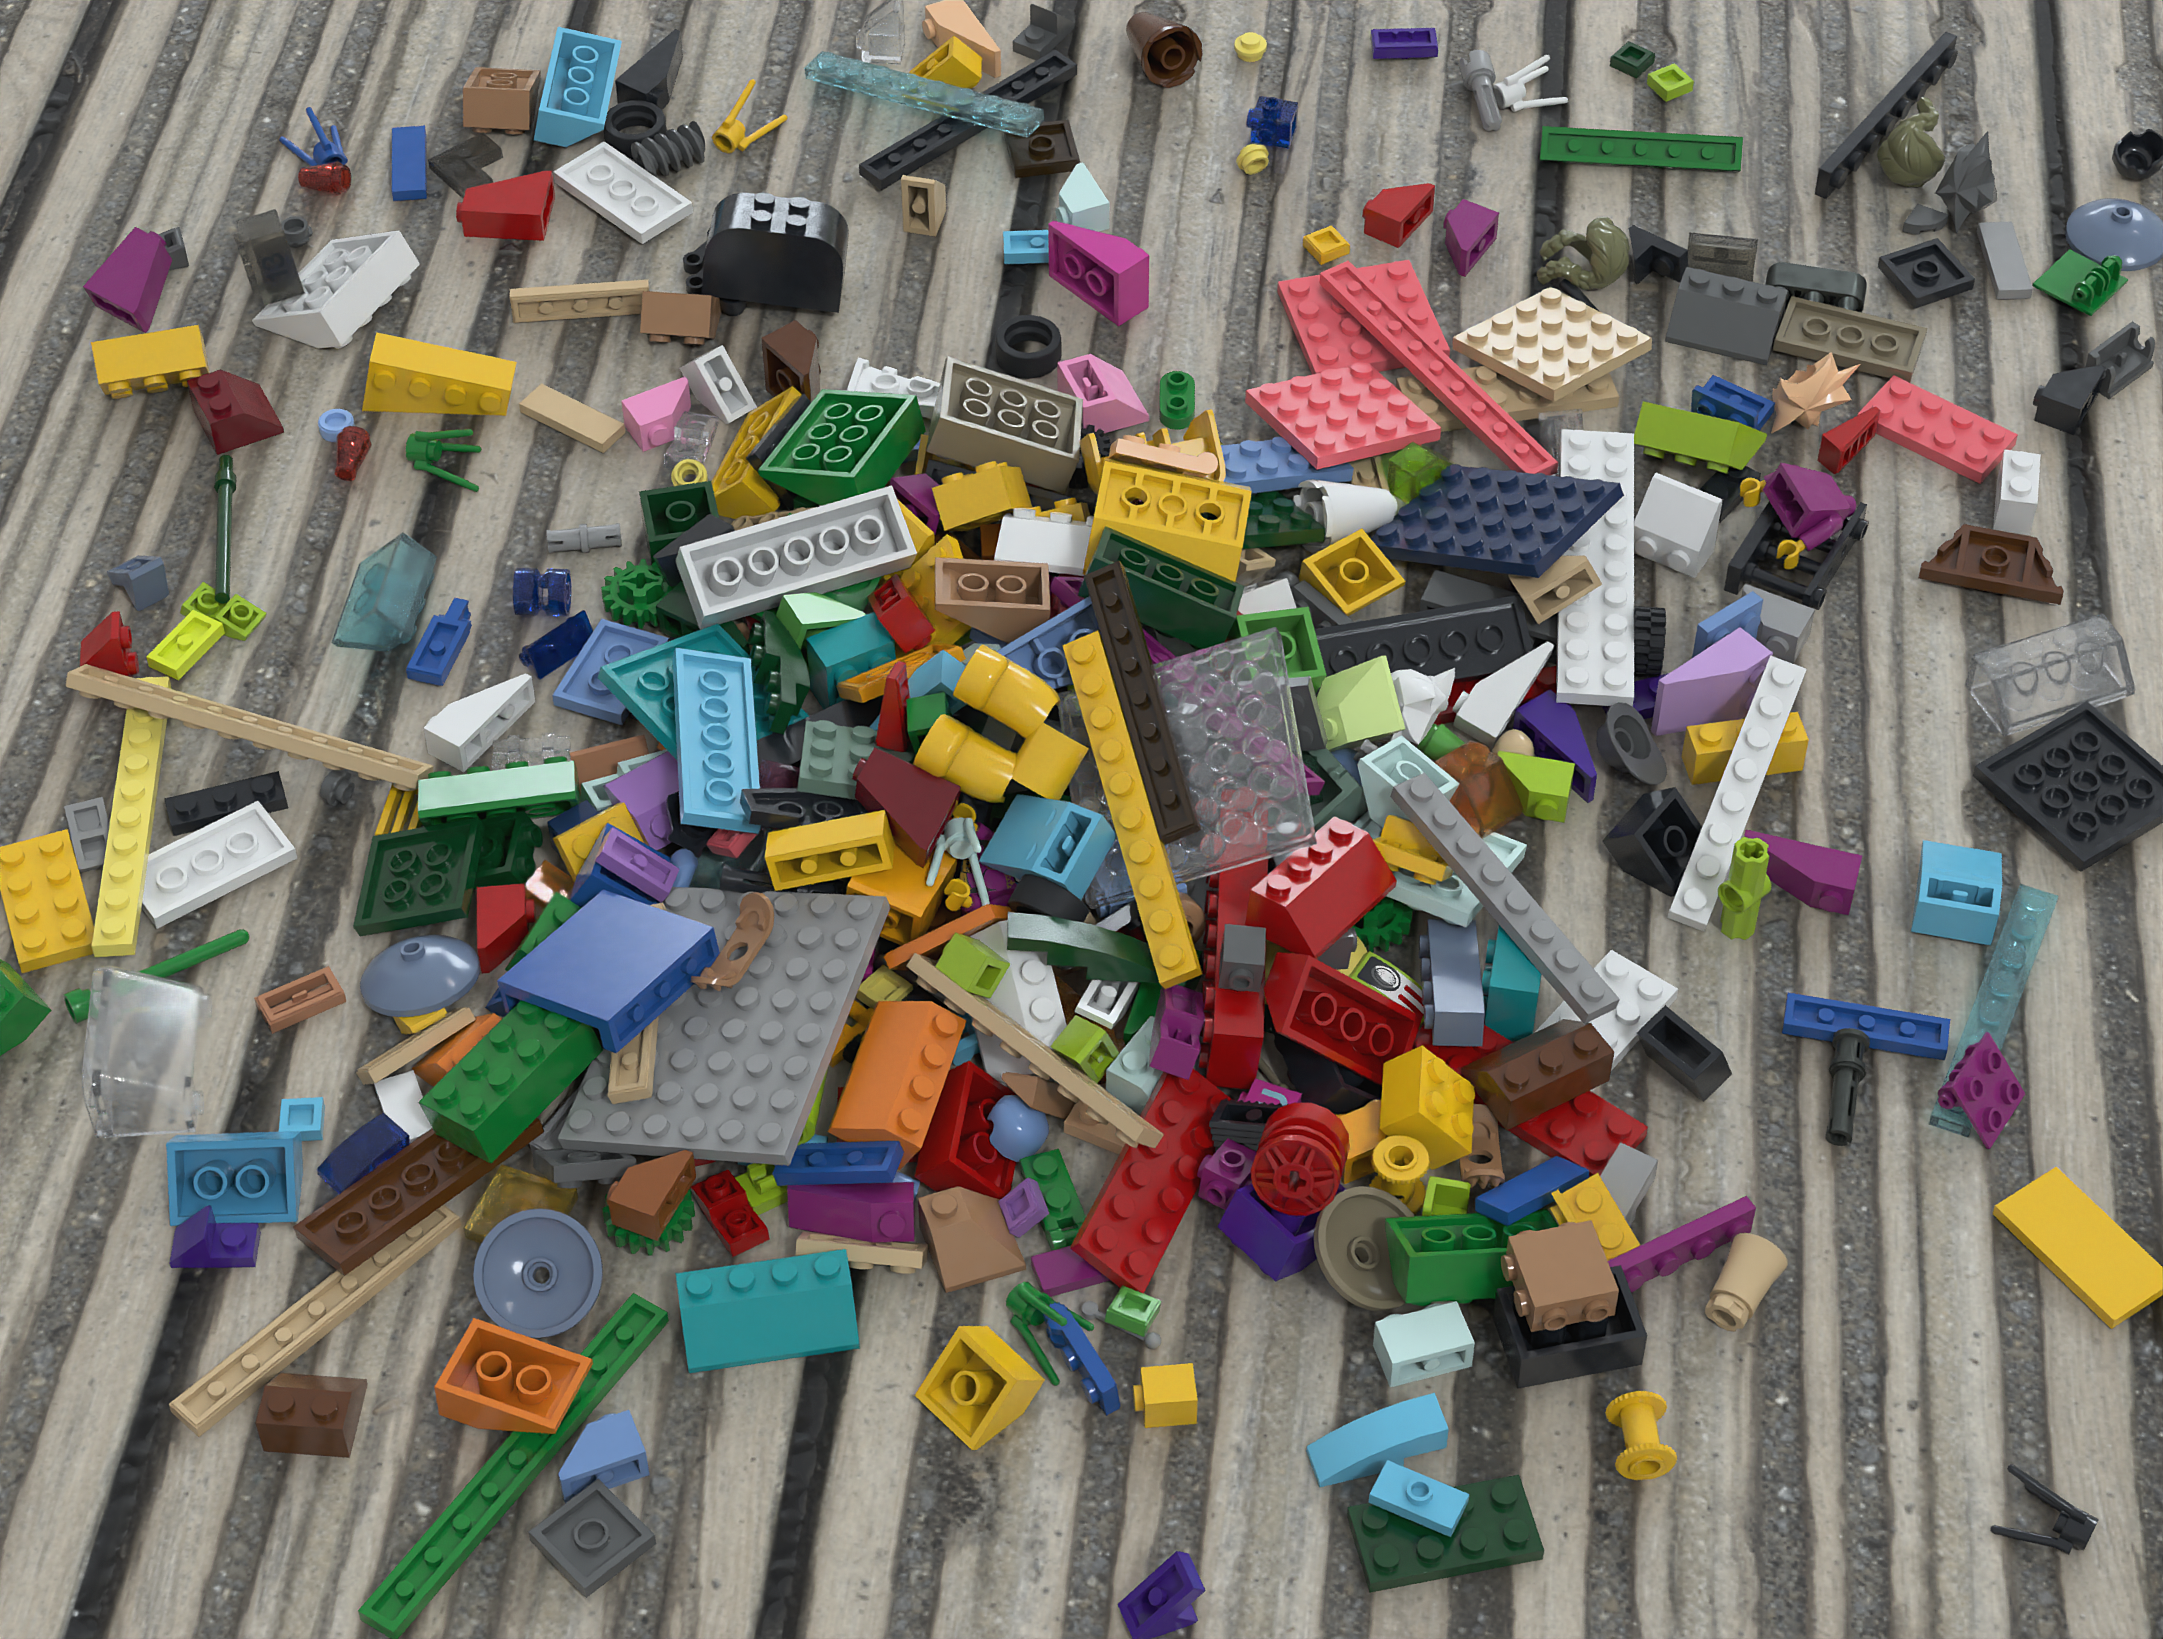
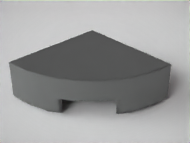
[1902,203,1949,235]

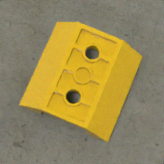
[1082,458,1252,582]

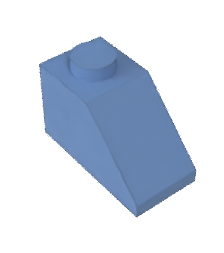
[558,1410,649,1503]

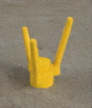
[712,79,787,153]

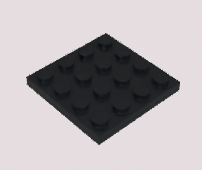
[1973,701,2163,872]

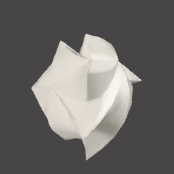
[1380,668,1455,744]

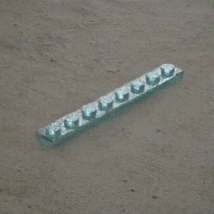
[804,51,1045,138]
[1929,884,2059,1138]

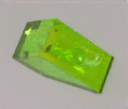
[1387,442,1456,504]

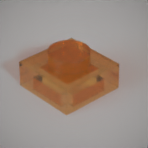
[525,860,574,909]

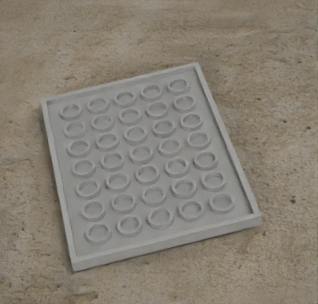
[558,887,890,1166]

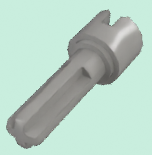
[1459,50,1502,132]

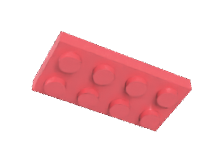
[1858,375,2018,484]

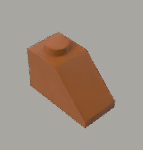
[606,1150,696,1241]

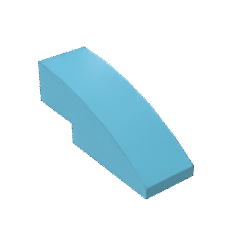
[1306,1393,1449,1488]

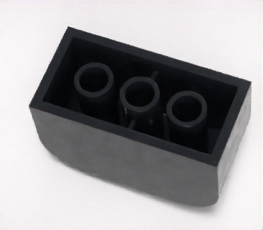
[701,192,849,313]

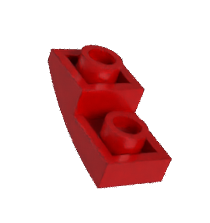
[691,1170,770,1257]

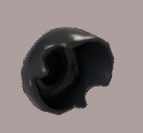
[2112,129,2163,180]

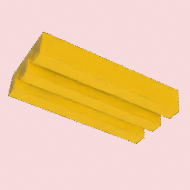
[375,783,422,836]

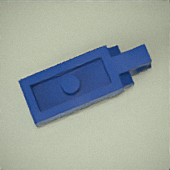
[406,597,472,686]

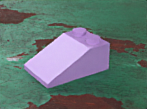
[1651,627,1773,736]

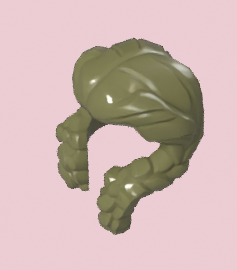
[1877,97,1945,187]
[1537,217,1630,290]

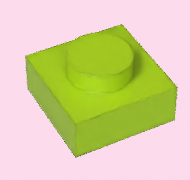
[1647,63,1694,102]

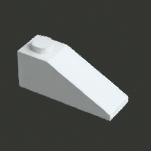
[1452,642,1554,748]
[424,673,535,772]
[1075,980,1141,1029]

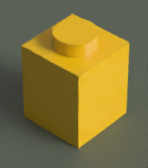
[1133,1363,1198,1428]

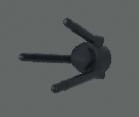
[1990,1464,2099,1555]

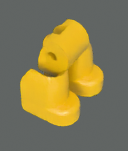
[1079,409,1226,505]
[913,644,1089,803]

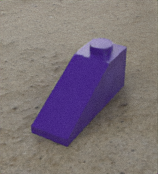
[1513,689,1597,803]

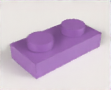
[594,827,679,903]

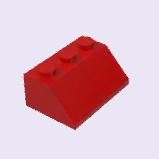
[915,1061,1017,1200]

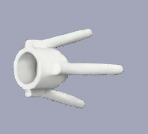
[1492,55,1568,112]

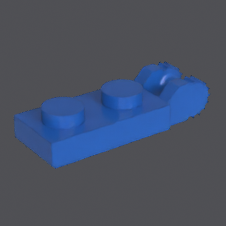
[1043,1302,1121,1416]

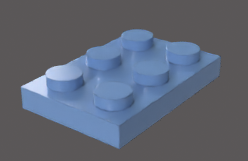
[552,619,669,725]

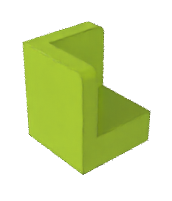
[1422,1176,1471,1216]

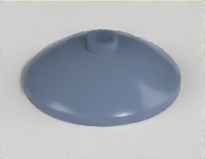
[2065,198,2163,271]
[360,935,480,1017]
[473,1209,603,1338]

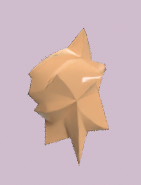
[1771,352,1861,433]

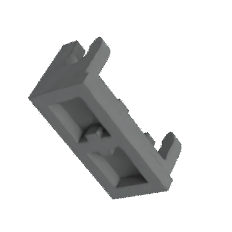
[2085,321,2155,399]

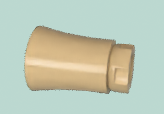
[1705,1233,1788,1332]

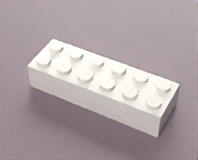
[676,485,917,630]

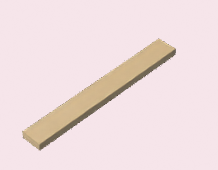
[169,1205,461,1437]

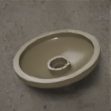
[1314,1186,1415,1311]

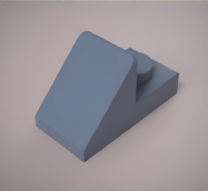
[107,555,169,611]

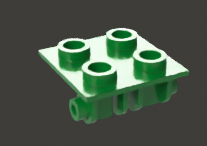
[2032,249,2128,316]

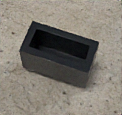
[1637,1005,1732,1102]

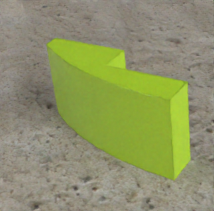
[180,582,267,641]

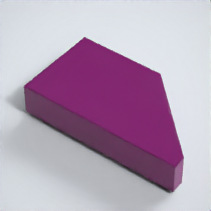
[1031,1246,1111,1297]

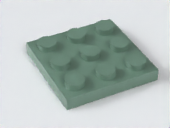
[797,720,916,800]

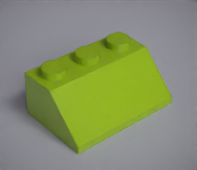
[1634,401,1767,474]

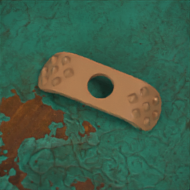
[690,892,774,991]
[1459,1104,1505,1189]

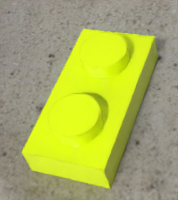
[146,610,225,681]

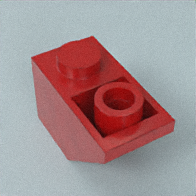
[80,611,139,678]

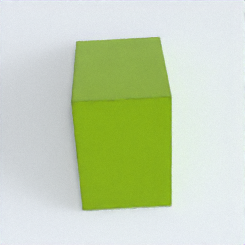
[1050,1015,1120,1083]

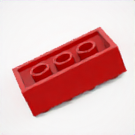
[1245,816,1397,959]
[1263,952,1423,1087]

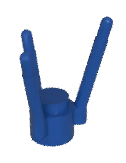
[279,107,348,175]

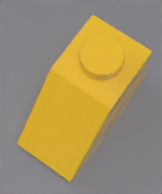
[908,36,982,96]

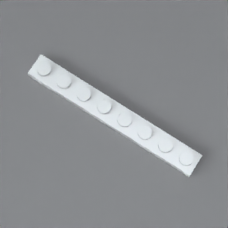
[1667,656,1807,932]

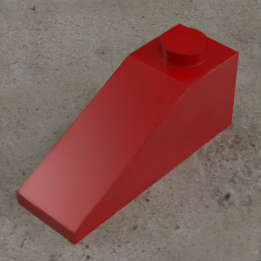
[867,574,936,654]

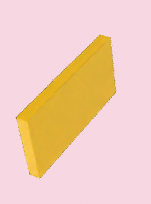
[1993,1167,2163,1329]

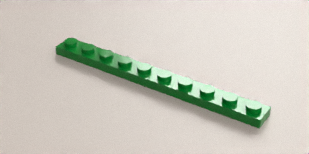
[358,1293,669,1639]

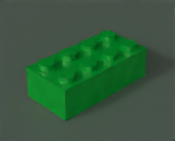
[418,1000,603,1164]

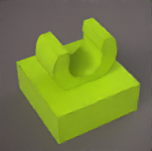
[735,1163,788,1215]

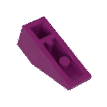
[1744,829,1862,915]
[787,1182,915,1242]

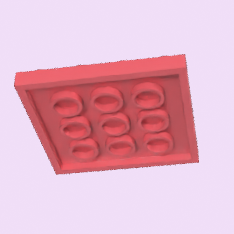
[1277,260,1450,375]
[1245,362,1441,470]

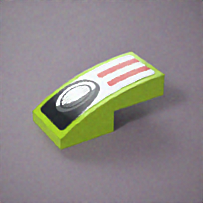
[1349,951,1425,1028]

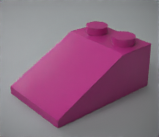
[1048,220,1149,326]

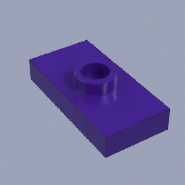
[1370,28,1438,59]

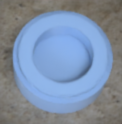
[318,409,355,442]

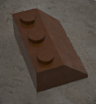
[1461,1019,1614,1131]

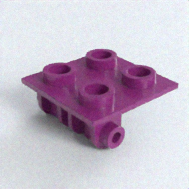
[1938,1032,2025,1149]

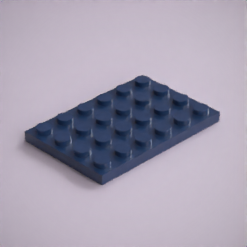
[1371,464,1624,578]

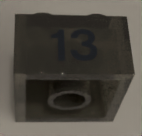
[233,209,305,305]

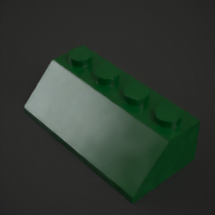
[1078,526,1245,656]

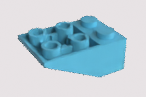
[979,794,1117,900]
[1911,840,2002,945]

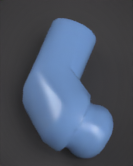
[670,849,698,888]

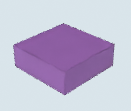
[998,1177,1050,1238]

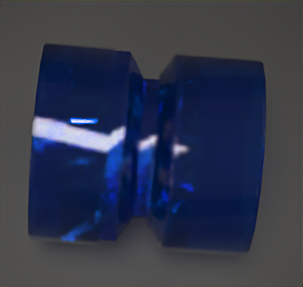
[513,568,572,616]

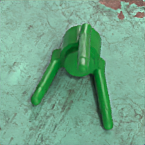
[406,429,482,492]
[1006,1282,1094,1386]

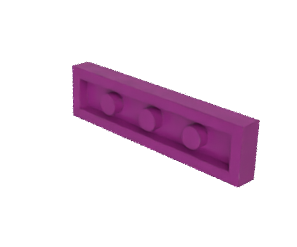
[1608,1196,1756,1293]

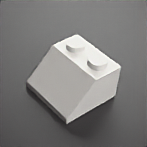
[1634,473,1723,578]

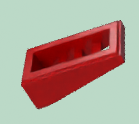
[1817,406,1881,474]
[875,661,911,752]

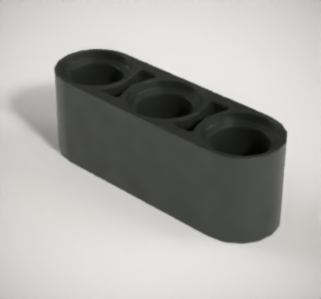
[1765,262,1867,312]

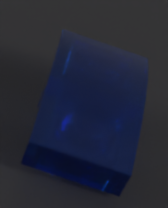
[317,1113,410,1194]

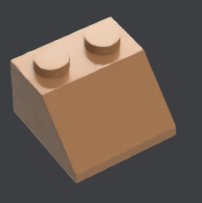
[640,291,722,345]

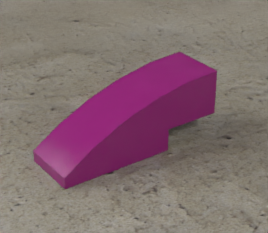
[1149,985,1205,1080]

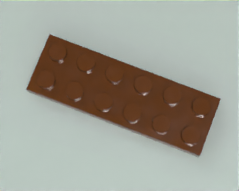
[293,1118,544,1276]

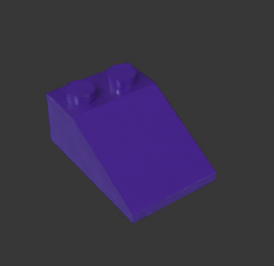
[1217,1184,1346,1282]

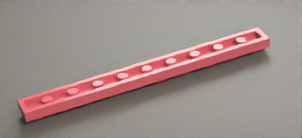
[1319,261,1558,476]

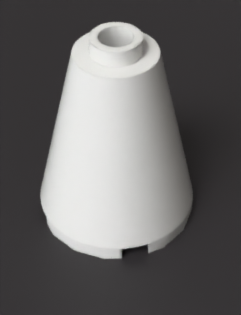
[1293,479,1397,553]

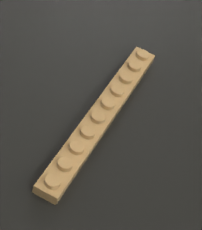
[66,664,434,791]

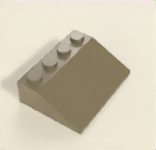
[927,356,1083,494]

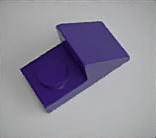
[169,1205,261,1268]
[1117,1551,1206,1639]

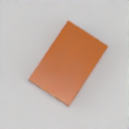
[884,904,1014,971]

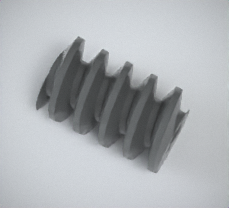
[631,121,705,178]

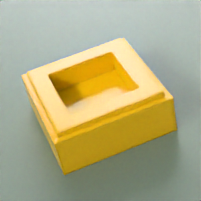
[1303,225,1350,265]

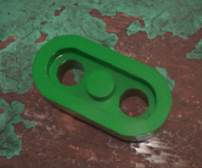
[1159,371,1195,430]

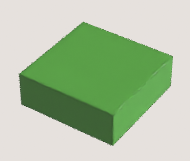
[1104,1285,1162,1337]

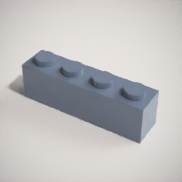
[1419,919,1485,1046]

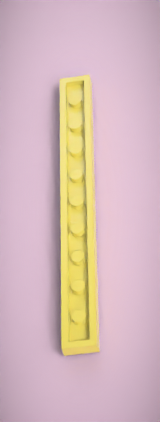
[92,677,171,957]

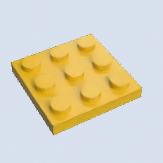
[892,534,971,658]

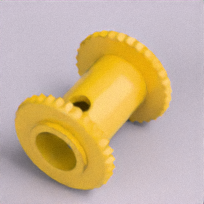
[1369,1135,1430,1214]
[1605,1391,1677,1480]

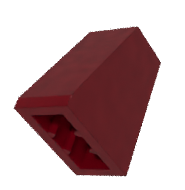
[852,747,961,868]

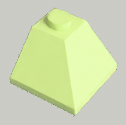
[1317,656,1405,752]

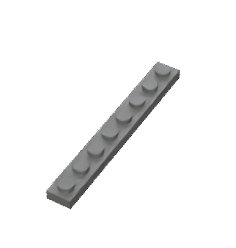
[1390,773,1620,1024]

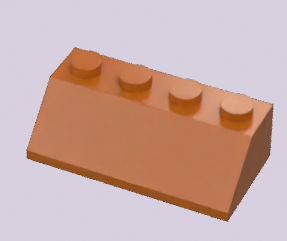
[827,1001,967,1170]

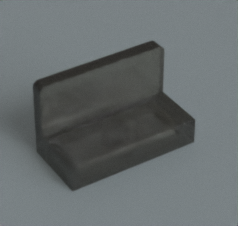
[1687,232,1758,282]

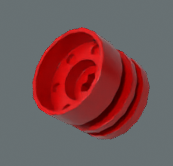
[1250,1102,1350,1216]

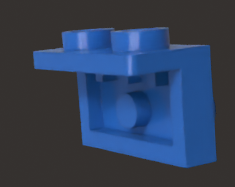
[1691,375,1775,431]

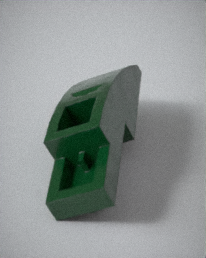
[748,610,810,735]

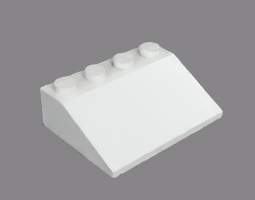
[252,231,420,349]

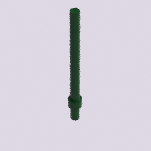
[214,455,237,604]

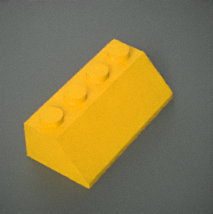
[711,386,802,519]

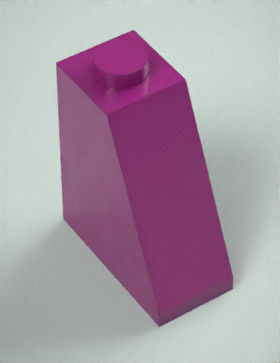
[83,227,172,333]

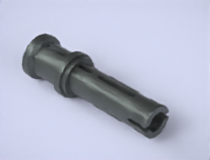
[1825,1028,1870,1146]

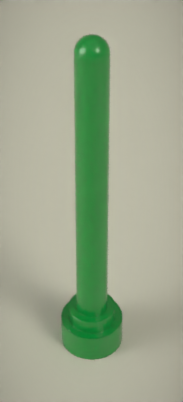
[63,929,250,1024]

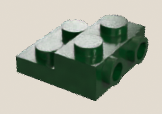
[473,810,543,890]

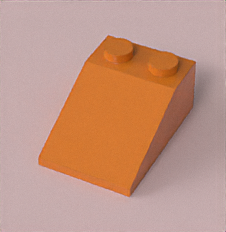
[434,1318,593,1434]

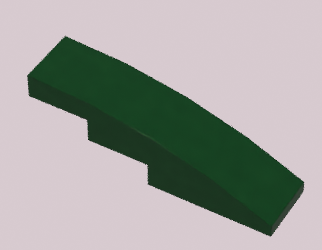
[1007,912,1159,983]

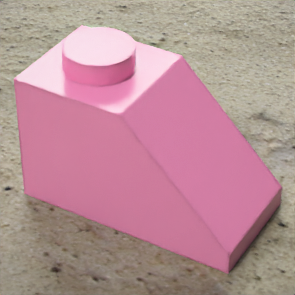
[621,377,691,452]

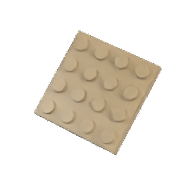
[1453,287,1652,402]

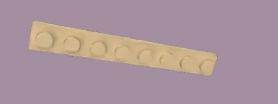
[906,953,1164,1148]

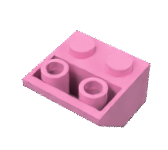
[1057,354,1149,433]

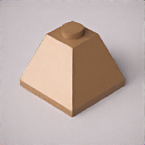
[918,1187,1026,1293]

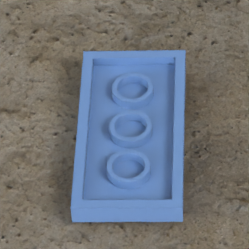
[1221,437,1354,494]

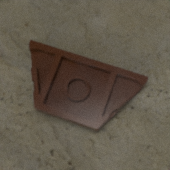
[1918,524,2064,605]

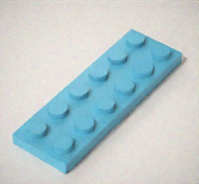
[672,648,761,834]

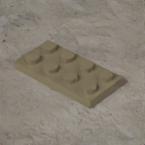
[1773,296,1927,383]

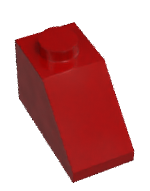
[1362,183,1435,248]
[477,884,536,974]

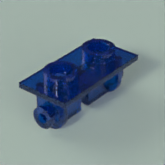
[519,610,593,680]

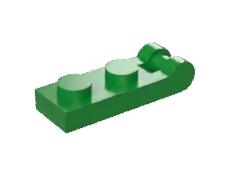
[1019,1149,1086,1251]

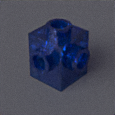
[1246,96,1298,149]

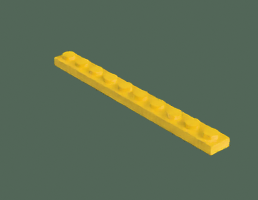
[1062,630,1202,989]

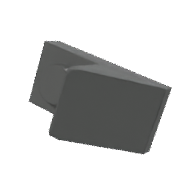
[1013,4,1075,61]

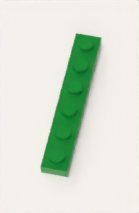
[1540,126,1743,172]

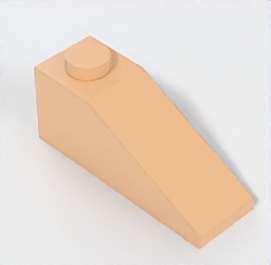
[922,0,1001,78]

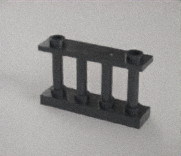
[1724,501,1869,610]

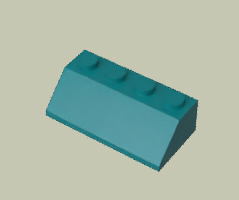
[675,1249,860,1373]

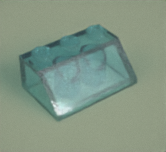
[331,532,437,652]

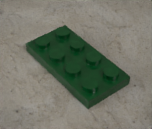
[1347,1475,1544,1593]

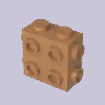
[1501,1220,1619,1332]

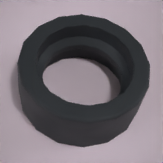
[604,100,667,159]
[995,315,1062,379]
[1008,874,1089,923]

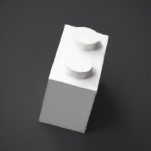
[1993,449,2041,535]

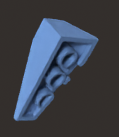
[996,596,1101,689]

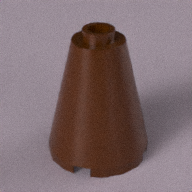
[1126,12,1203,88]

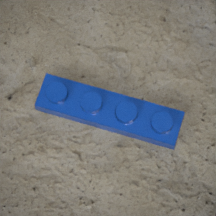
[1782,992,1950,1060]

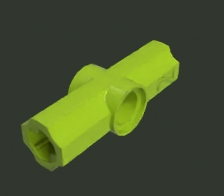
[1718,837,1771,940]

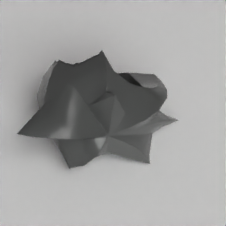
[1935,131,1997,234]

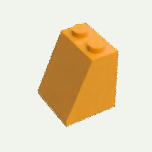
[846,841,957,946]

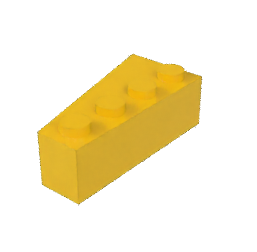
[362,332,517,416]

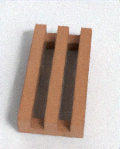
[254,966,347,1034]

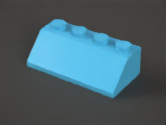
[534,27,622,147]

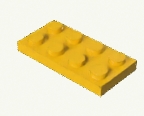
[0,829,94,973]

